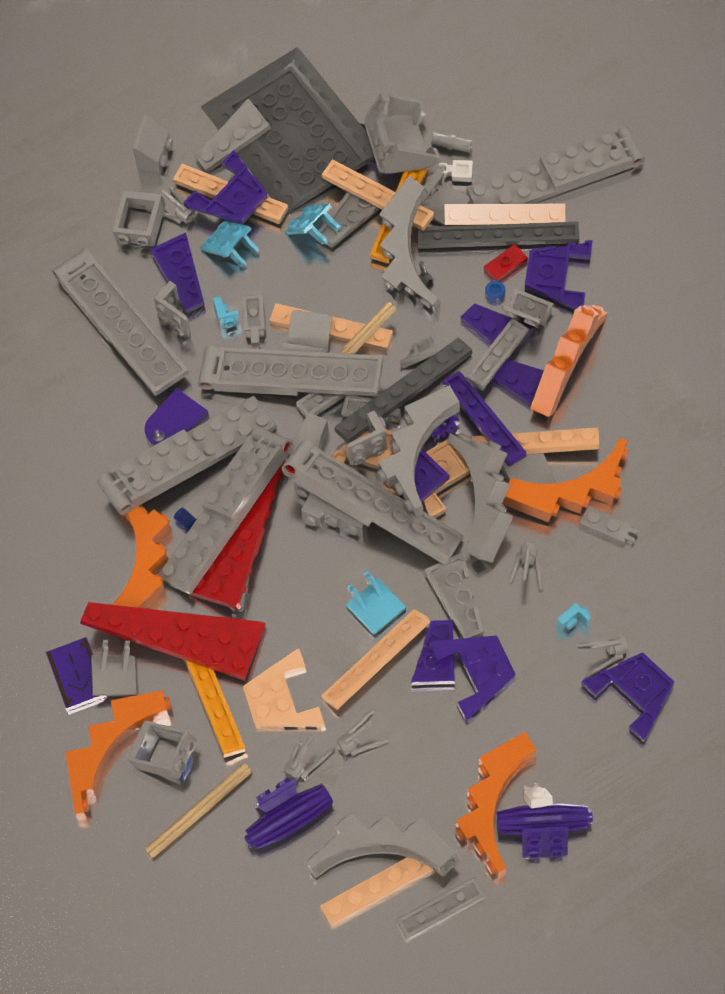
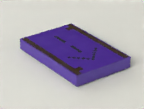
[46,637,106,711]

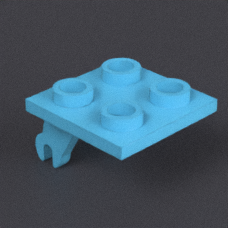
[285,204,342,245]
[200,220,260,268]
[346,570,407,635]

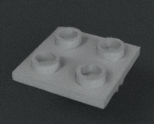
[91,640,137,697]

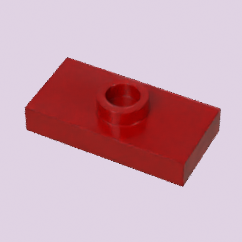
[484,244,528,281]

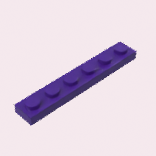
[442,371,527,466]

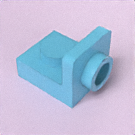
[213,296,240,329]
[556,602,591,633]

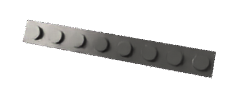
[417,221,580,249]
[335,337,472,443]

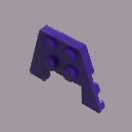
[183,150,268,224]
[525,240,593,310]
[429,635,516,721]
[581,652,675,742]

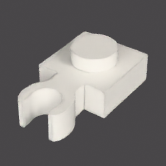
[439,160,473,182]
[523,783,553,809]

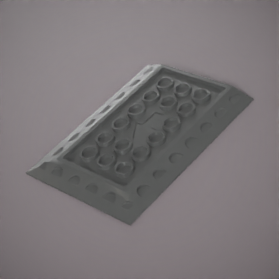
[201,47,375,215]

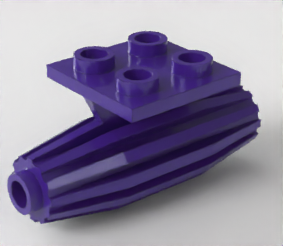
[244,778,333,850]
[497,803,593,859]

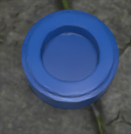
[485,281,506,302]

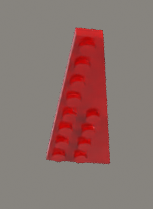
[189,460,286,610]
[80,602,266,681]

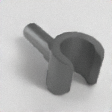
[419,261,434,287]

